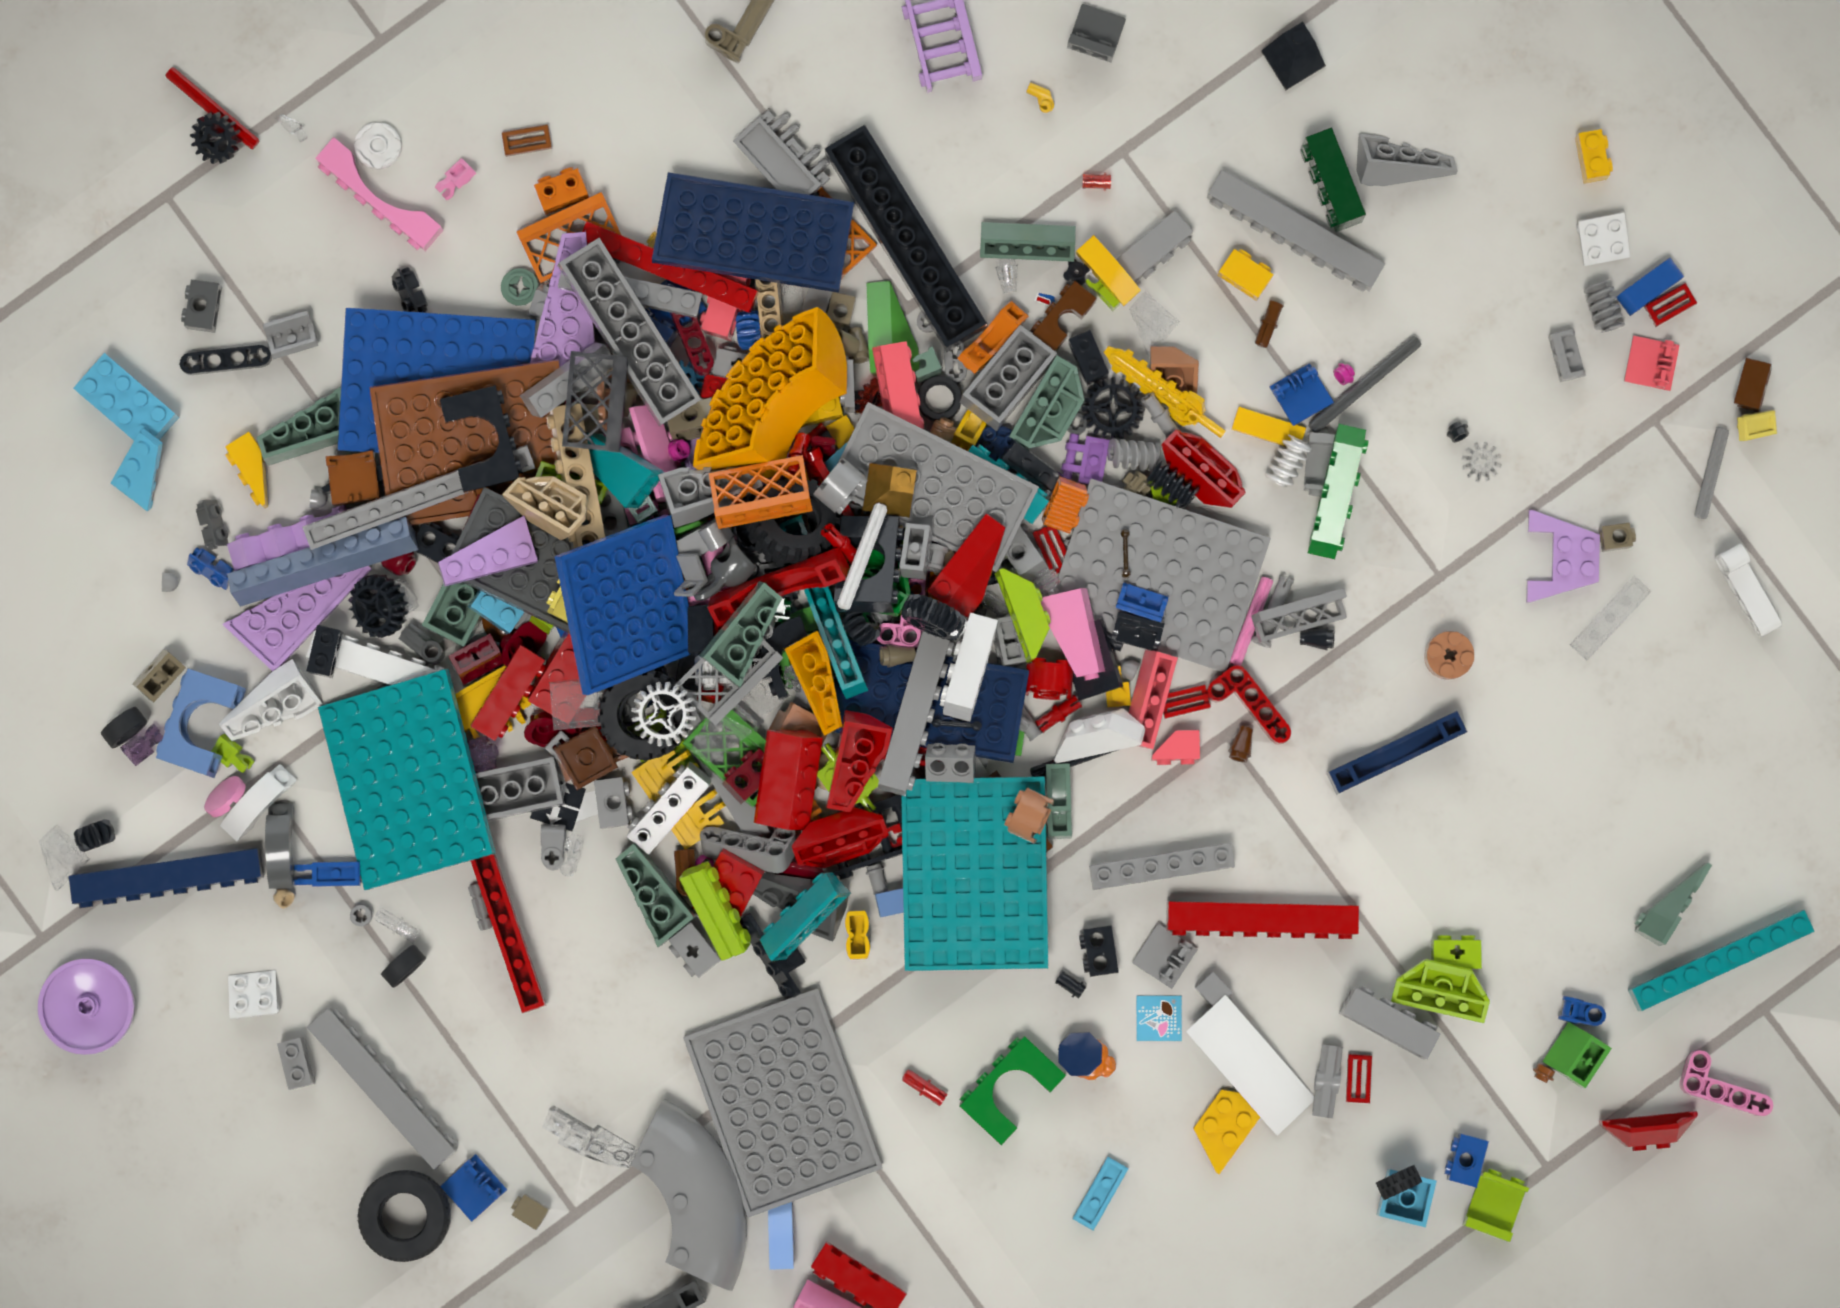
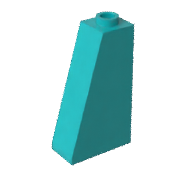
[587,433,665,508]

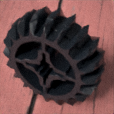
[1081,377,1145,440]
[348,574,409,638]
[901,594,966,640]

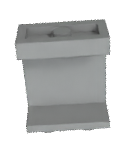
[1303,432,1335,496]

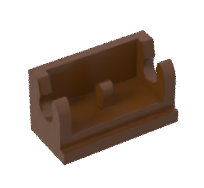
[1734,358,1772,413]

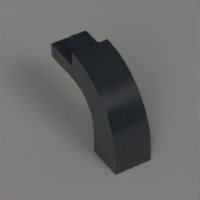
[760,616,807,700]

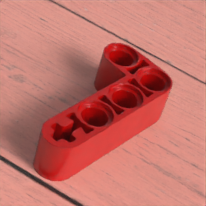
[1206,665,1291,745]

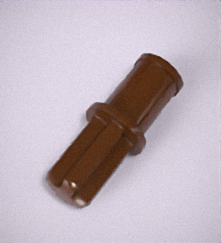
[1255,300,1284,348]

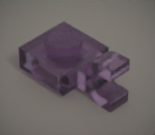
[120,724,163,766]

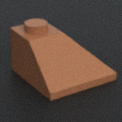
[1150,347,1199,394]

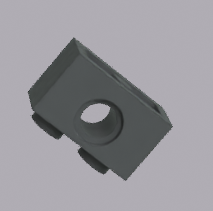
[181,279,222,333]

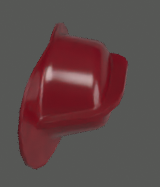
[500,621,547,666]
[524,711,578,748]

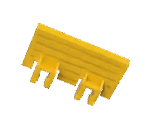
[455,665,532,754]
[631,750,726,850]

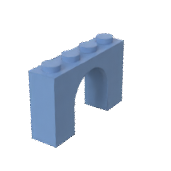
[156,669,246,778]

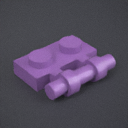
[1061,434,1110,485]

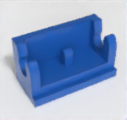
[1115,582,1169,622]

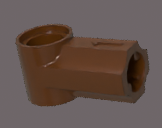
[674,849,696,897]

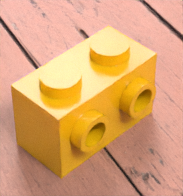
[1575,129,1613,184]
[1217,249,1274,301]

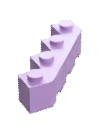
[227,505,354,571]

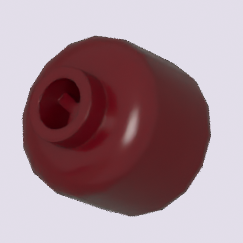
[381,551,416,576]

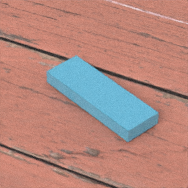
[1073,1157,1129,1231]

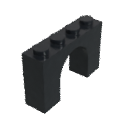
[440,386,523,493]
[834,516,904,613]

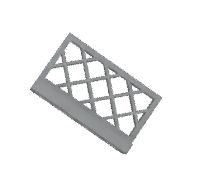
[674,639,783,726]

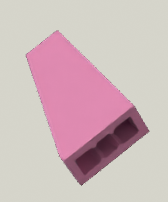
[1041,588,1105,681]

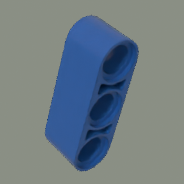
[1617,257,1685,316]

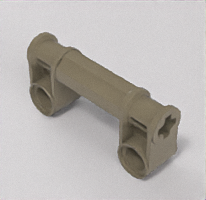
[705,0,775,63]

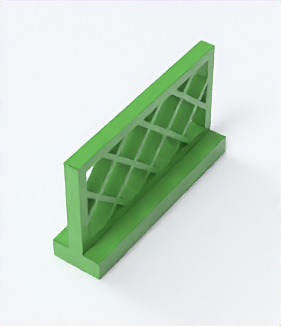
[682,710,766,808]

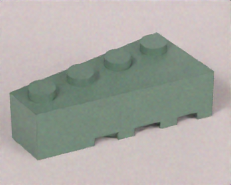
[257,387,341,466]
[699,581,782,687]

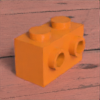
[534,167,589,215]

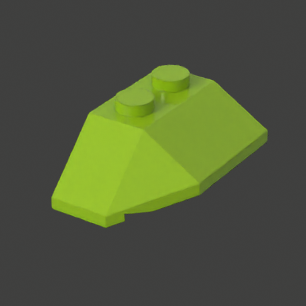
[995,568,1051,663]
[1391,959,1490,1023]

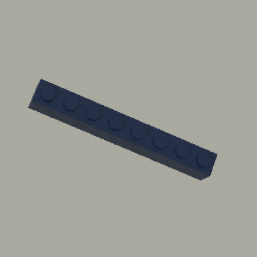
[68,848,264,909]

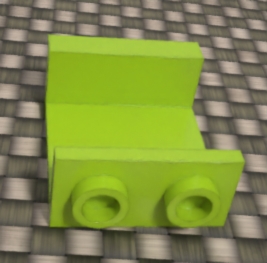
[1462,1168,1529,1242]

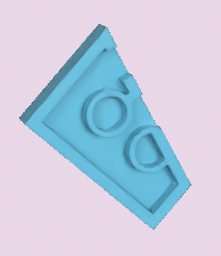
[111,429,163,511]

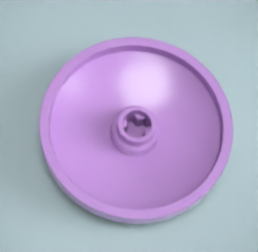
[38,959,135,1055]

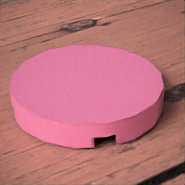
[204,776,246,817]

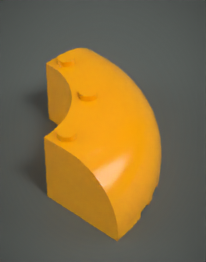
[693,307,847,478]

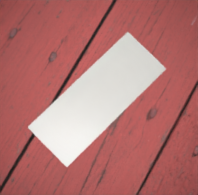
[1186,995,1315,1136]

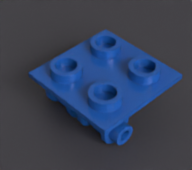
[1269,363,1334,426]
[440,1154,507,1222]

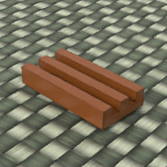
[502,125,552,157]

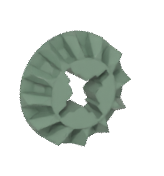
[501,268,538,306]

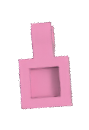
[435,158,476,200]

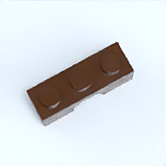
[1030,281,1097,352]

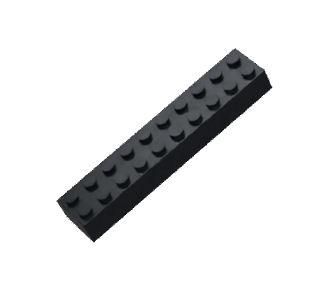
[825,125,987,352]

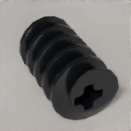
[1146,460,1200,509]

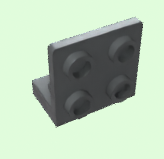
[1067,4,1126,63]

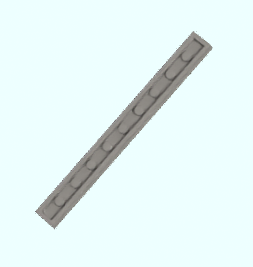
[302,445,535,550]

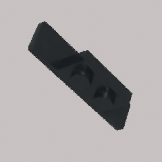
[740,913,806,1000]

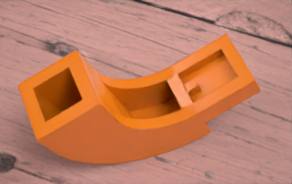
[957,301,1029,374]

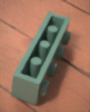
[980,222,1076,262]

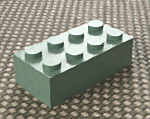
[422,582,483,648]

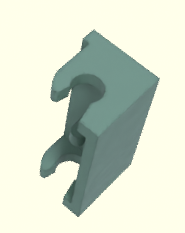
[913,347,942,385]

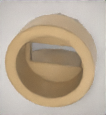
[273,888,295,909]

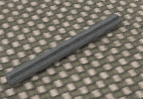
[1309,336,1422,433]

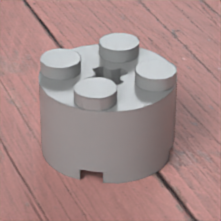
[813,458,868,514]

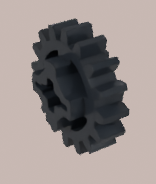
[190,112,241,164]

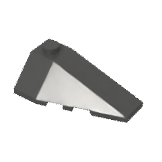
[753,873,848,942]

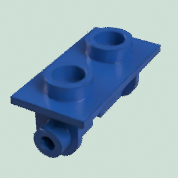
[187,548,234,590]

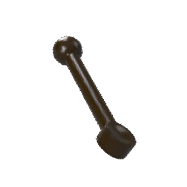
[1120,529,1131,579]

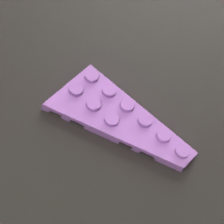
[530,232,595,367]
[222,566,372,671]

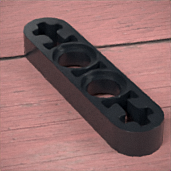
[179,345,272,375]

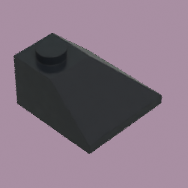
[1261,22,1326,91]

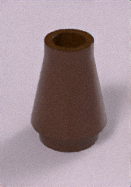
[1228,726,1253,763]

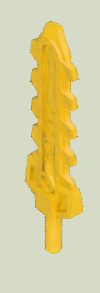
[1103,346,1226,438]

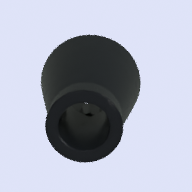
[1300,627,1335,651]

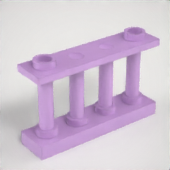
[901,0,982,93]

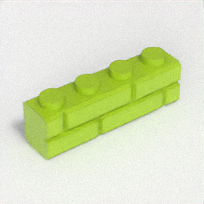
[679,861,751,961]

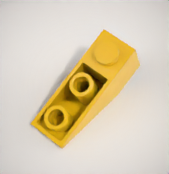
[225,432,268,509]

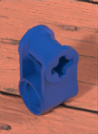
[1558,996,1606,1026]

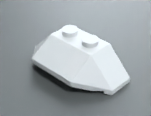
[1054,708,1146,764]

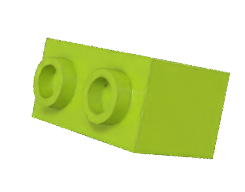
[1431,935,1482,969]

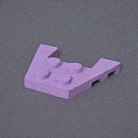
[1526,510,1600,603]

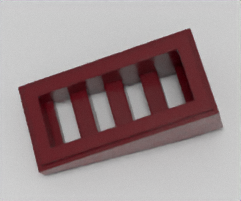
[811,435,836,462]

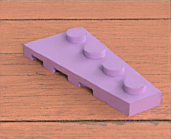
[438,516,538,587]

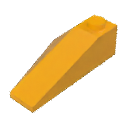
[785,631,842,736]

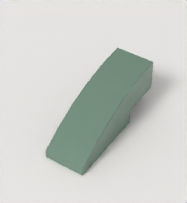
[1046,764,1072,839]

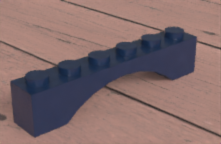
[1326,711,1467,795]

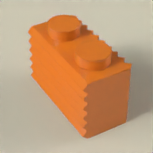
[1041,476,1089,534]

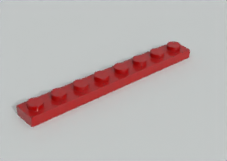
[582,221,759,313]

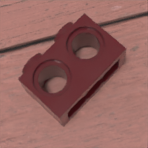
[448,634,504,685]
[722,749,764,804]

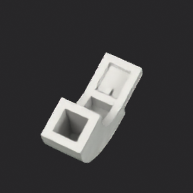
[220,764,297,841]

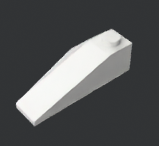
[219,659,323,741]

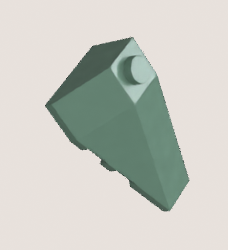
[1634,863,1712,946]

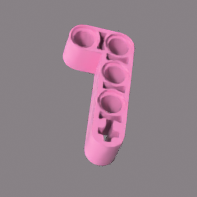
[877,570,930,649]
[1680,1050,1773,1116]

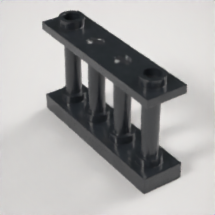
[832,795,903,880]

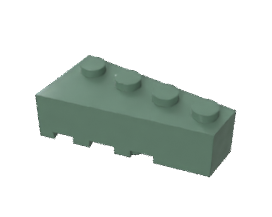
[616,843,698,947]

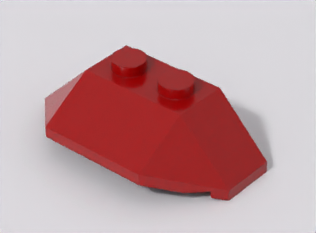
[1161,429,1246,508]
[792,807,889,868]
[1599,1111,1698,1151]

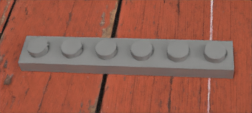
[558,272,702,318]

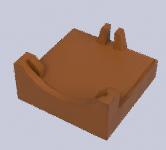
[325,450,380,506]

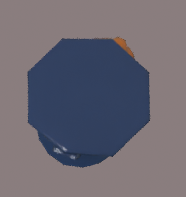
[1058,1032,1116,1080]

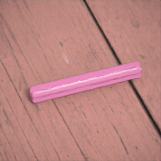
[1229,577,1273,666]

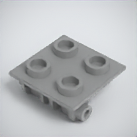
[1132,923,1198,989]

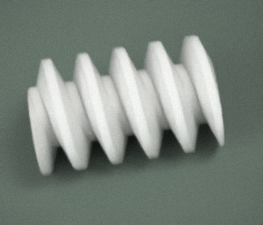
[1265,434,1312,488]

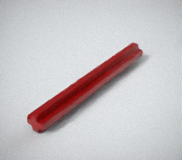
[165,67,260,150]

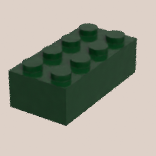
[1300,127,1366,232]

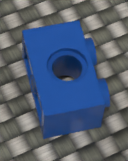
[1444,1133,1489,1188]

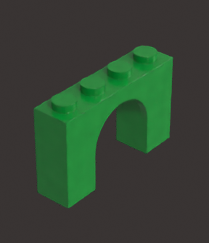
[959,1036,1066,1146]

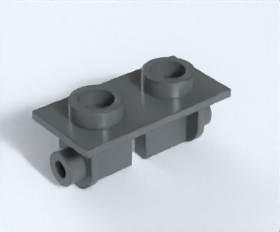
[196,500,229,550]

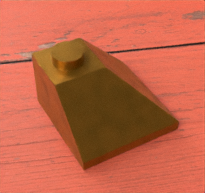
[862,463,917,518]

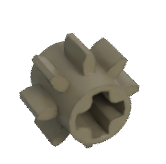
[1122,471,1151,496]

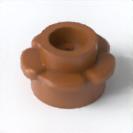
[1533,1063,1555,1083]

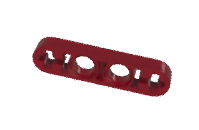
[670,312,714,376]

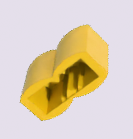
[845,911,870,960]

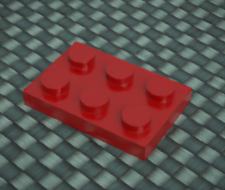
[692,848,765,918]

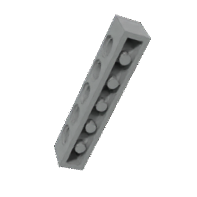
[1089,843,1235,890]

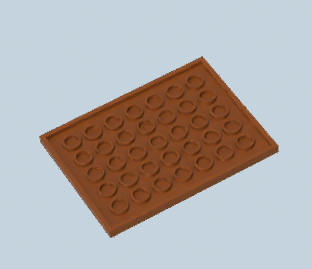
[369,359,573,525]

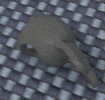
[688,537,756,601]

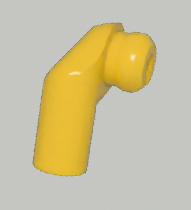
[1026,82,1054,113]

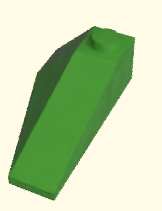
[866,281,920,377]

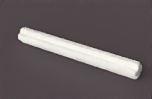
[837,503,887,610]

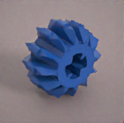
[736,310,761,351]

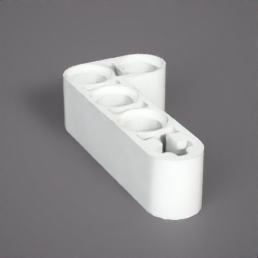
[1715,543,1782,637]

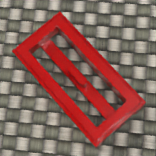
[1644,283,1697,327]
[1032,526,1067,576]
[1163,685,1211,719]
[1346,1054,1372,1103]

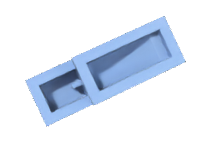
[768,1202,794,1270]

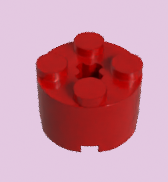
[1025,658,1073,700]

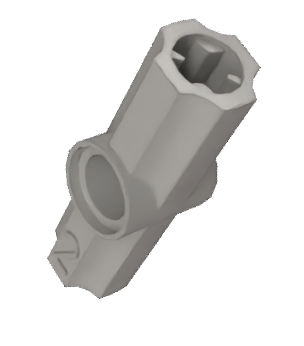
[1312,1044,1343,1118]

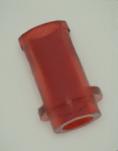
[1082,172,1111,191]

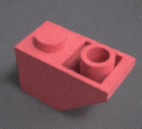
[1151,730,1200,765]

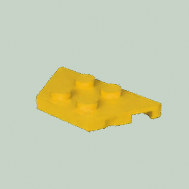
[1193,1090,1260,1174]

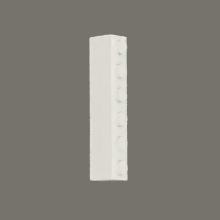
[306,630,452,685]

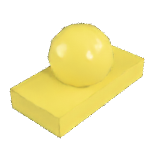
[1737,410,1777,441]

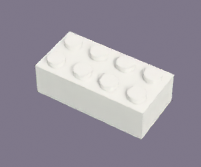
[940,613,998,722]

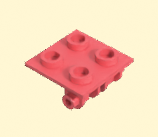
[1624,335,1680,391]

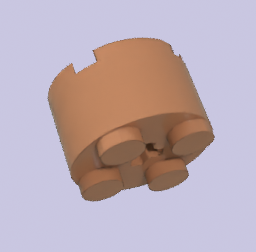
[1424,631,1474,680]
[1004,788,1054,844]

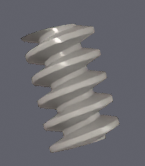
[1584,280,1625,333]
[1107,438,1160,472]

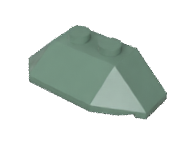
[1009,355,1084,449]

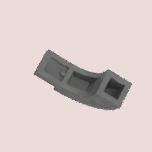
[265,803,295,889]

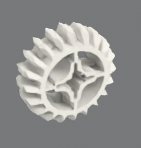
[632,682,697,746]

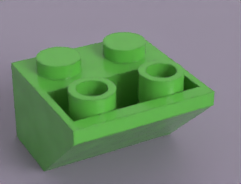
[1542,1022,1612,1088]

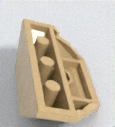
[502,476,588,540]

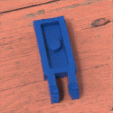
[294,862,361,887]

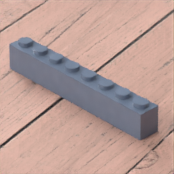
[227,516,419,607]

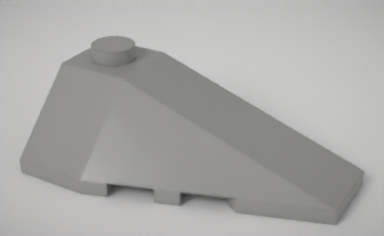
[1356,134,1458,186]
[658,467,763,528]

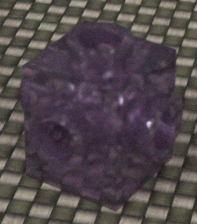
[467,736,499,773]

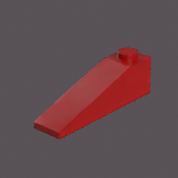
[927,513,1006,619]
[827,710,892,812]

